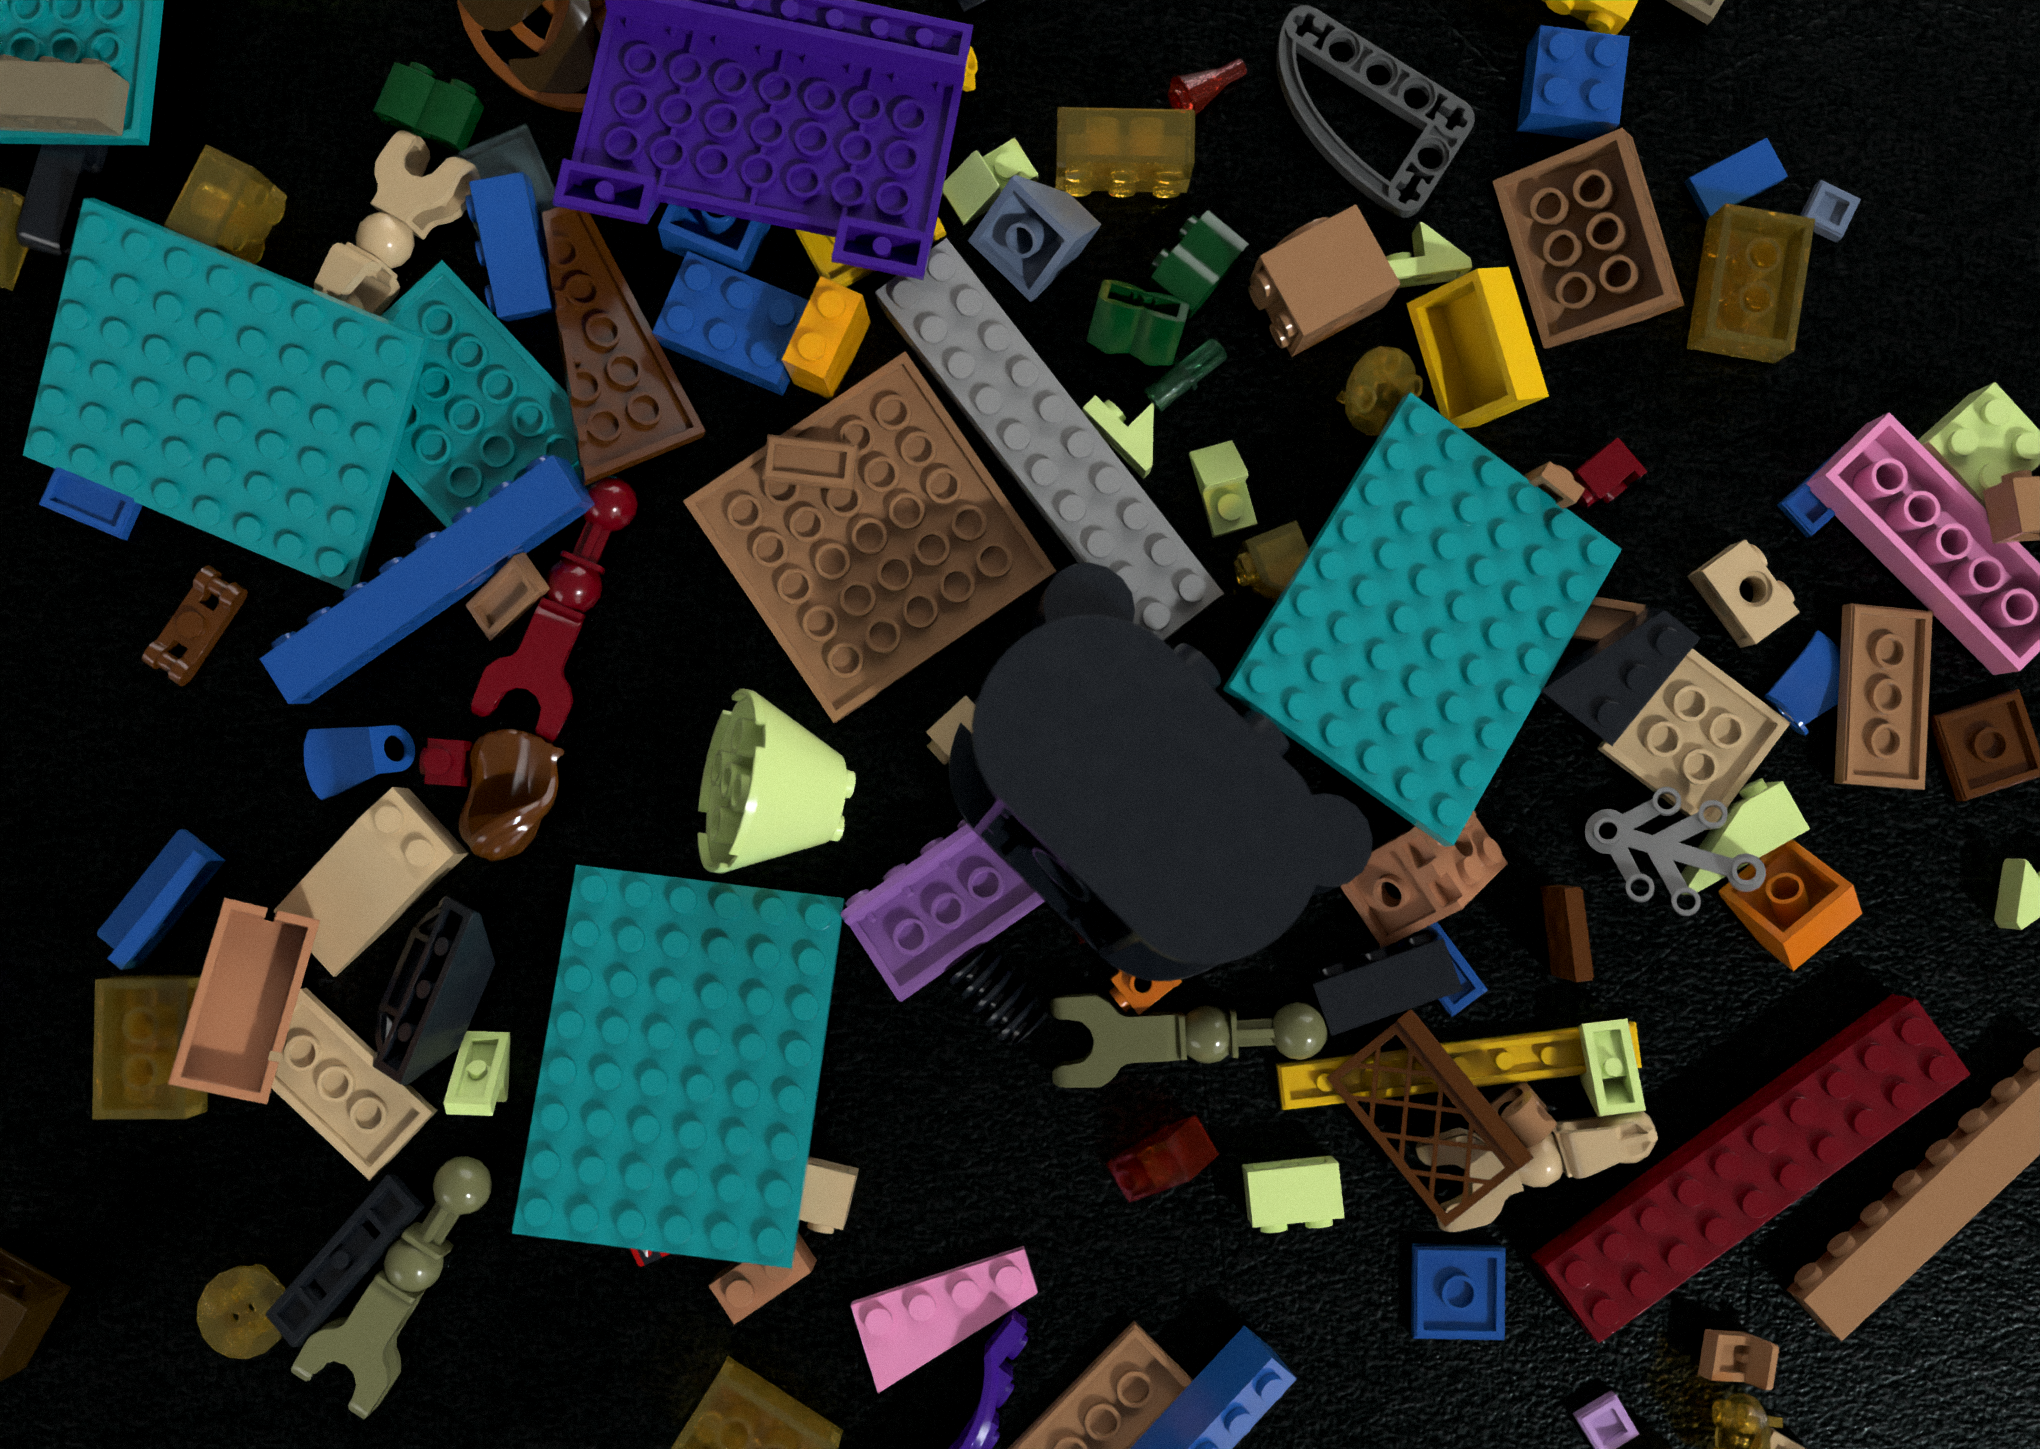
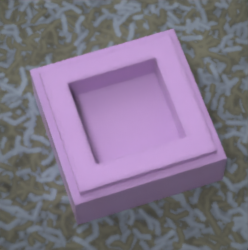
[1573,1390,1639,1449]

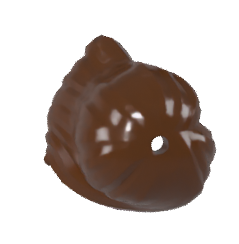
[459,729,564,861]

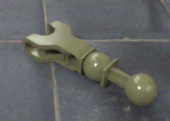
[1049,992,1328,1088]
[291,1156,492,1419]

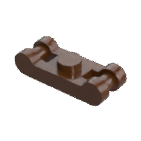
[142,565,248,686]

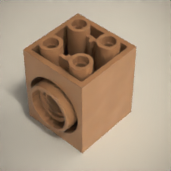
[1248,204,1400,357]

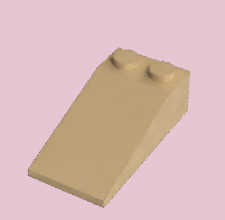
[274,787,469,977]

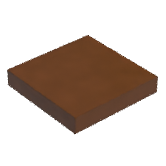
[1928,689,2040,802]
[1540,884,1594,982]

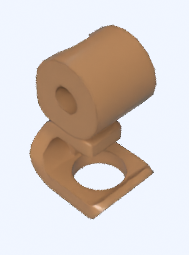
[1490,1082,1557,1148]

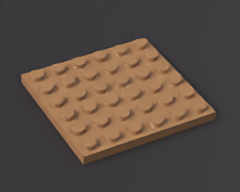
[683,351,1057,723]

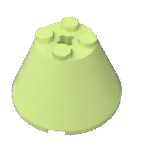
[697,689,856,873]

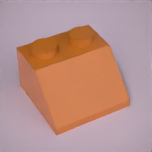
[1718,839,1862,971]

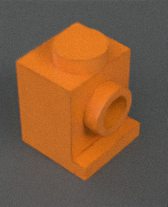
[1108,970,1182,1015]

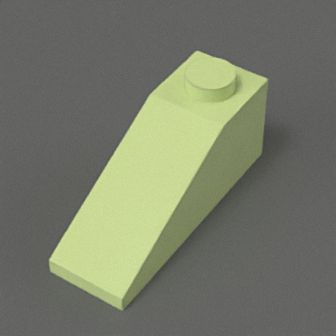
[1681,778,1810,896]

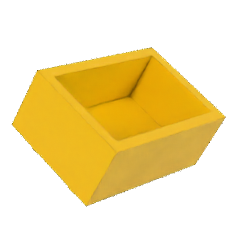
[1406,267,1549,429]

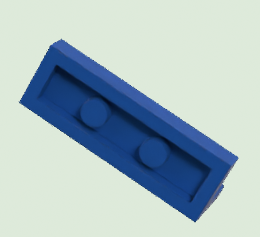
[97,829,226,970]

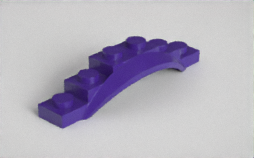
[948,1308,1029,1449]

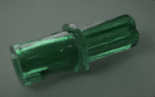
[1143,339,1227,413]

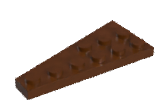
[539,207,706,486]

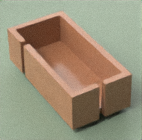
[169,898,320,1104]

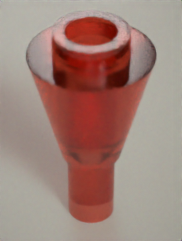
[1168,58,1247,119]

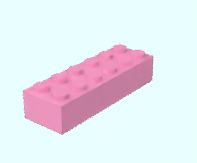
[1805,412,2040,675]

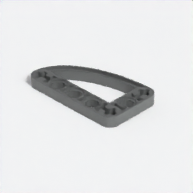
[1276,5,1475,218]

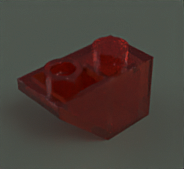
[1106,1115,1219,1203]

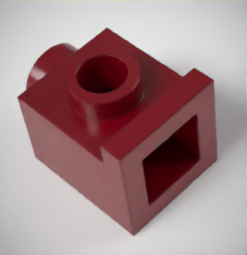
[1572,437,1647,508]
[419,738,475,787]

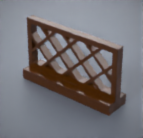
[1326,1009,1534,1227]

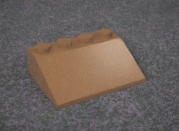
[1493,128,1684,349]

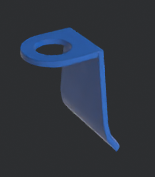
[1763,631,1840,736]
[304,725,415,800]

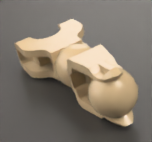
[314,130,480,316]
[1416,1111,1658,1232]

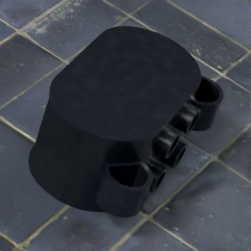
[948,562,1373,982]

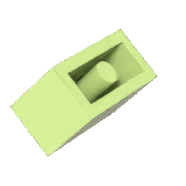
[1242,1155,1344,1233]

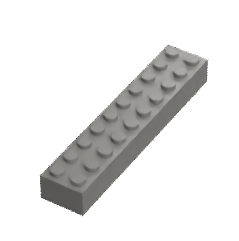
[875,238,1224,641]

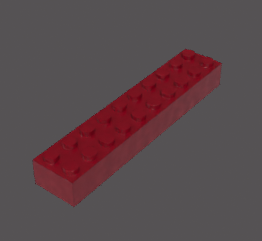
[1530,994,1970,1343]

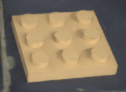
[1597,649,1791,830]

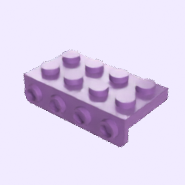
[840,819,1045,1002]

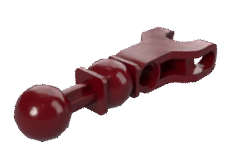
[471,475,638,743]

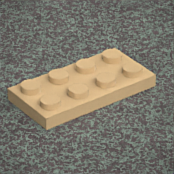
[268,988,437,1181]

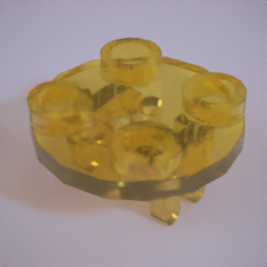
[1336,346,1423,436]
[197,1264,285,1359]
[1712,1393,1783,1449]

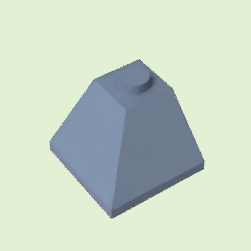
[968,175,1102,302]

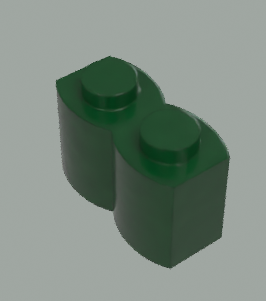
[373,61,484,155]
[1148,210,1249,319]
[1086,280,1190,366]

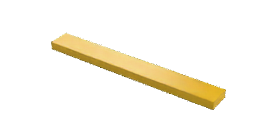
[1276,1021,1642,1110]

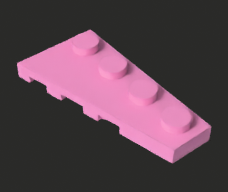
[851,1246,1038,1393]

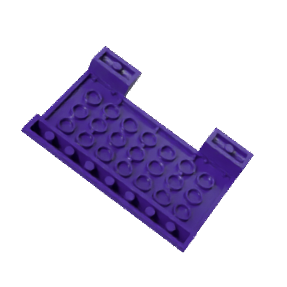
[552,0,973,280]

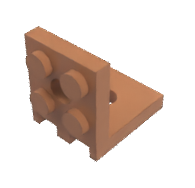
[1340,811,1508,946]

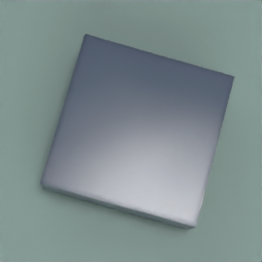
[1797,180,1861,242]

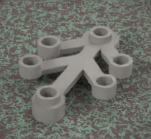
[1585,787,1766,916]

